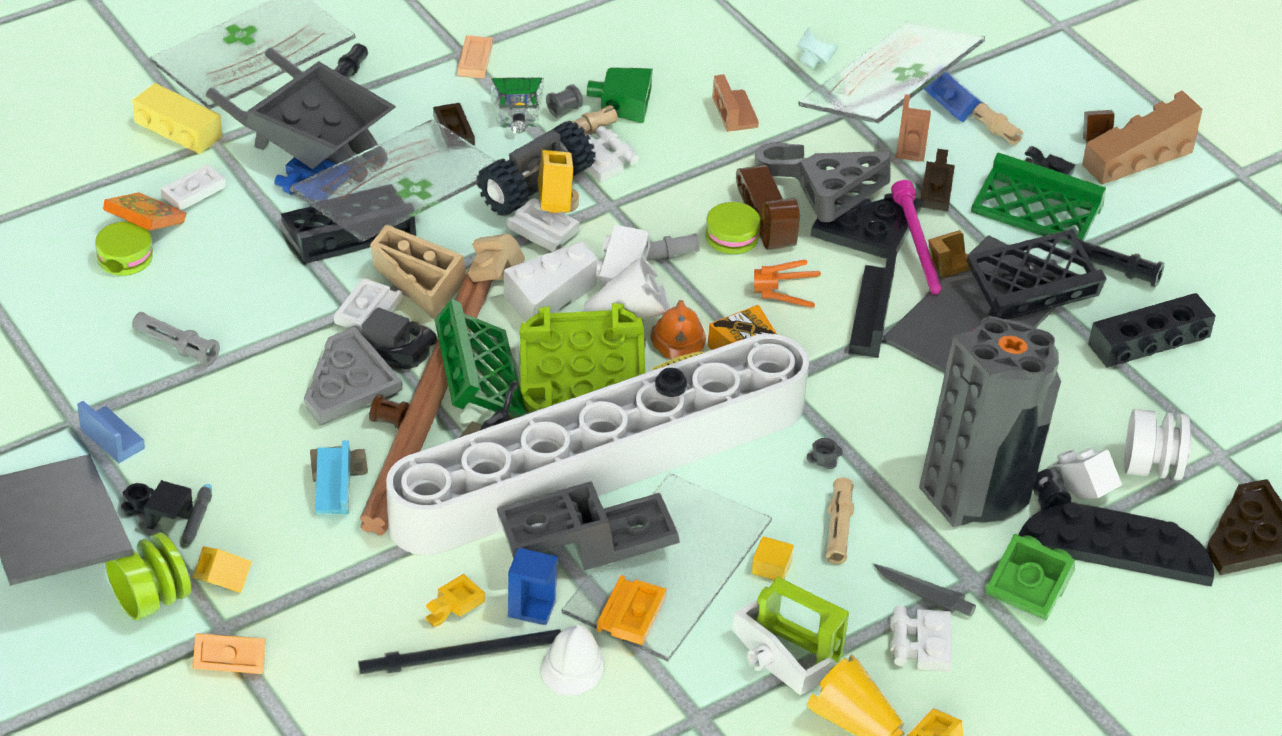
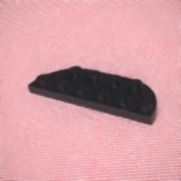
[1019,502,1214,587]

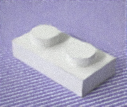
[160,164,226,211]

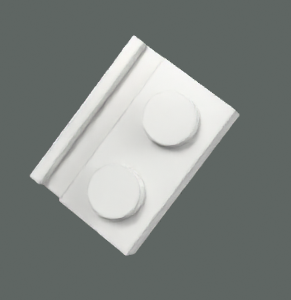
[507,198,580,252]
[334,278,402,333]

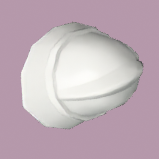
[540,624,605,696]

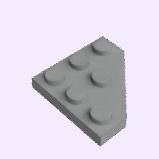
[304,326,402,425]

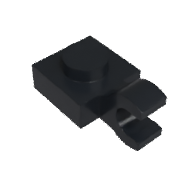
[1024,146,1076,176]

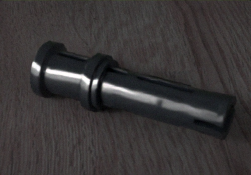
[1075,239,1165,287]

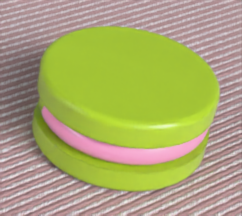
[705,202,761,254]
[95,221,153,276]

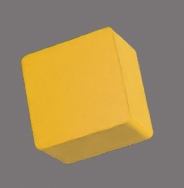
[752,536,794,580]

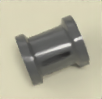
[546,84,583,117]

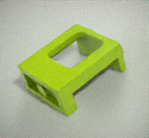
[755,577,849,667]

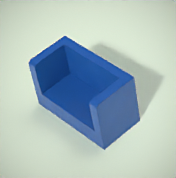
[508,547,558,625]

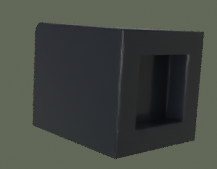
[144,480,193,530]

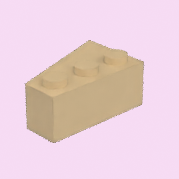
[370,224,466,319]

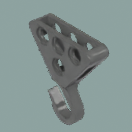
[755,142,891,222]

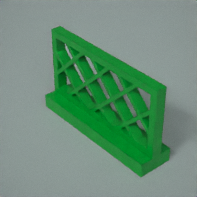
[971,152,1106,245]
[434,299,526,418]

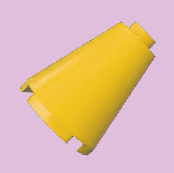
[806,655,905,736]

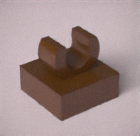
[1083,110,1115,142]

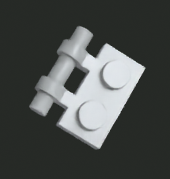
[585,126,639,183]
[890,606,952,672]

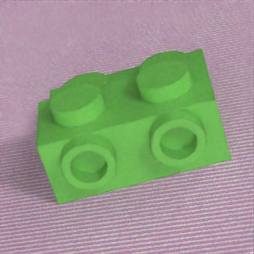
[986,534,1075,621]

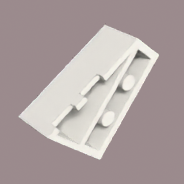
[504,241,598,323]

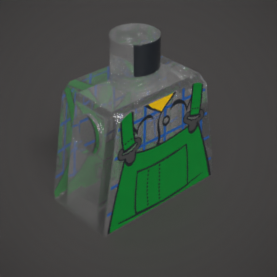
[490,77,544,134]

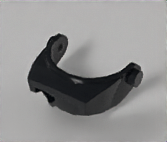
[376,321,437,369]

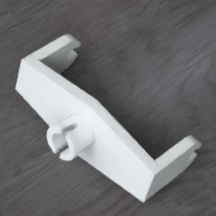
[732,600,837,695]

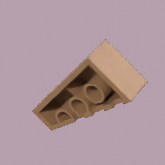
[1082,90,1203,185]

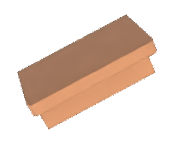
[712,74,759,132]
[896,94,931,162]

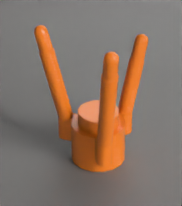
[754,259,821,308]

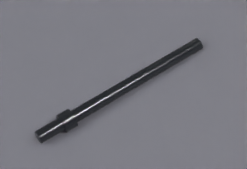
[358,629,561,674]

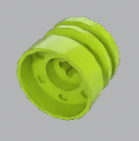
[105,532,191,621]

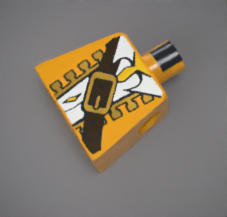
[708,305,777,350]

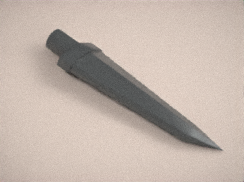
[873,563,976,617]

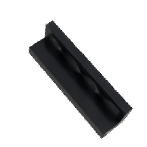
[848,250,897,358]

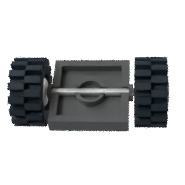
[477,121,596,216]

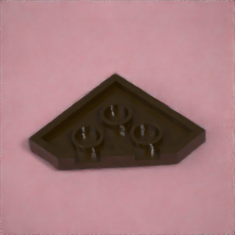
[1206,479,1282,575]

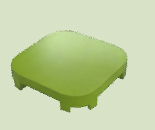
[519,303,646,413]

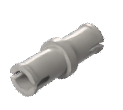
[647,233,700,260]

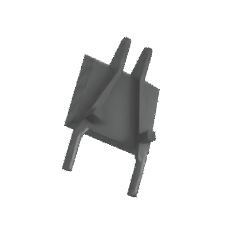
[205,47,396,185]

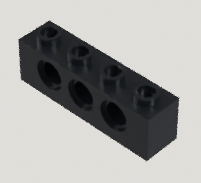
[1088,293,1216,368]

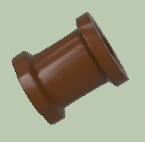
[369,394,409,429]

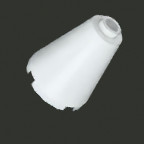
[582,257,670,320]

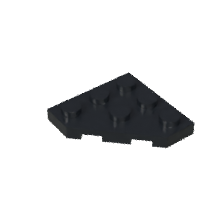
[811,193,922,259]

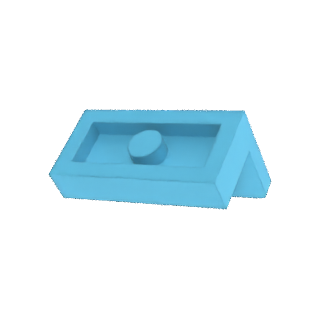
[315,441,351,514]

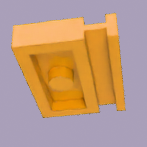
[597,575,667,645]

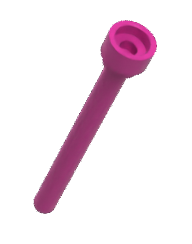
[891,180,941,295]

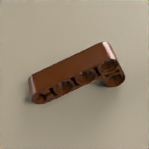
[736,165,800,250]

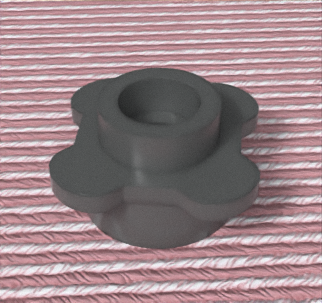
[806,438,843,469]

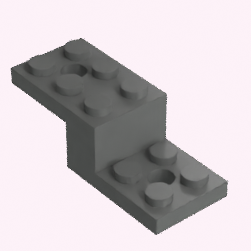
[496,481,680,571]

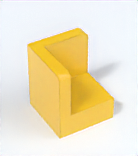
[192,546,252,593]

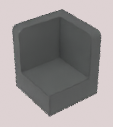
[362,307,410,350]

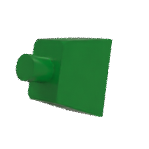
[586,68,653,123]

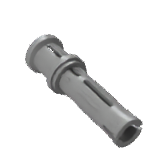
[132,312,220,366]

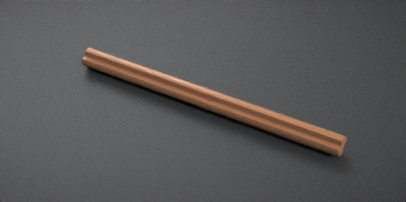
[360,262,493,536]

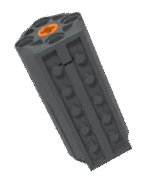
[919,317,1061,527]

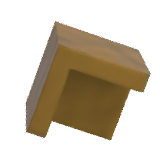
[928,230,970,278]

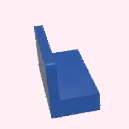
[924,68,990,123]

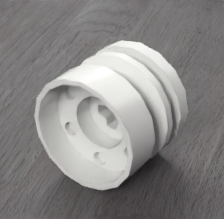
[1124,409,1192,480]

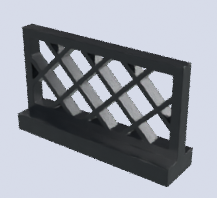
[281,187,417,264]
[966,229,1107,320]

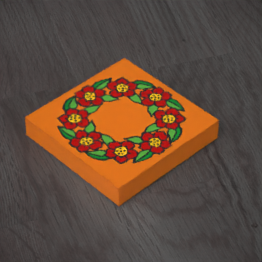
[102,192,186,230]

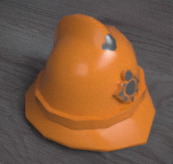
[650,300,706,359]

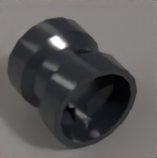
[1033,468,1072,510]

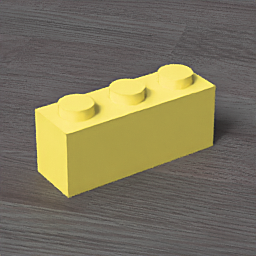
[132,83,222,154]

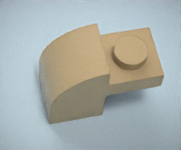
[468,234,525,282]

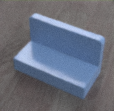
[77,401,145,463]

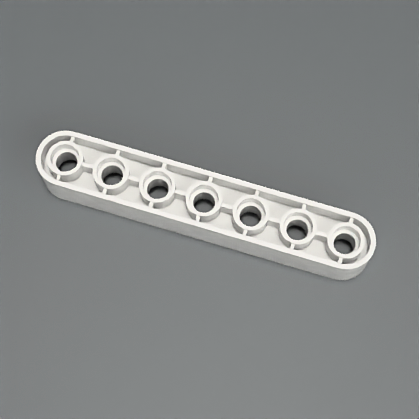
[386,334,809,555]

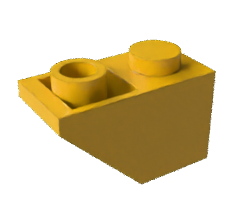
[537,150,573,213]

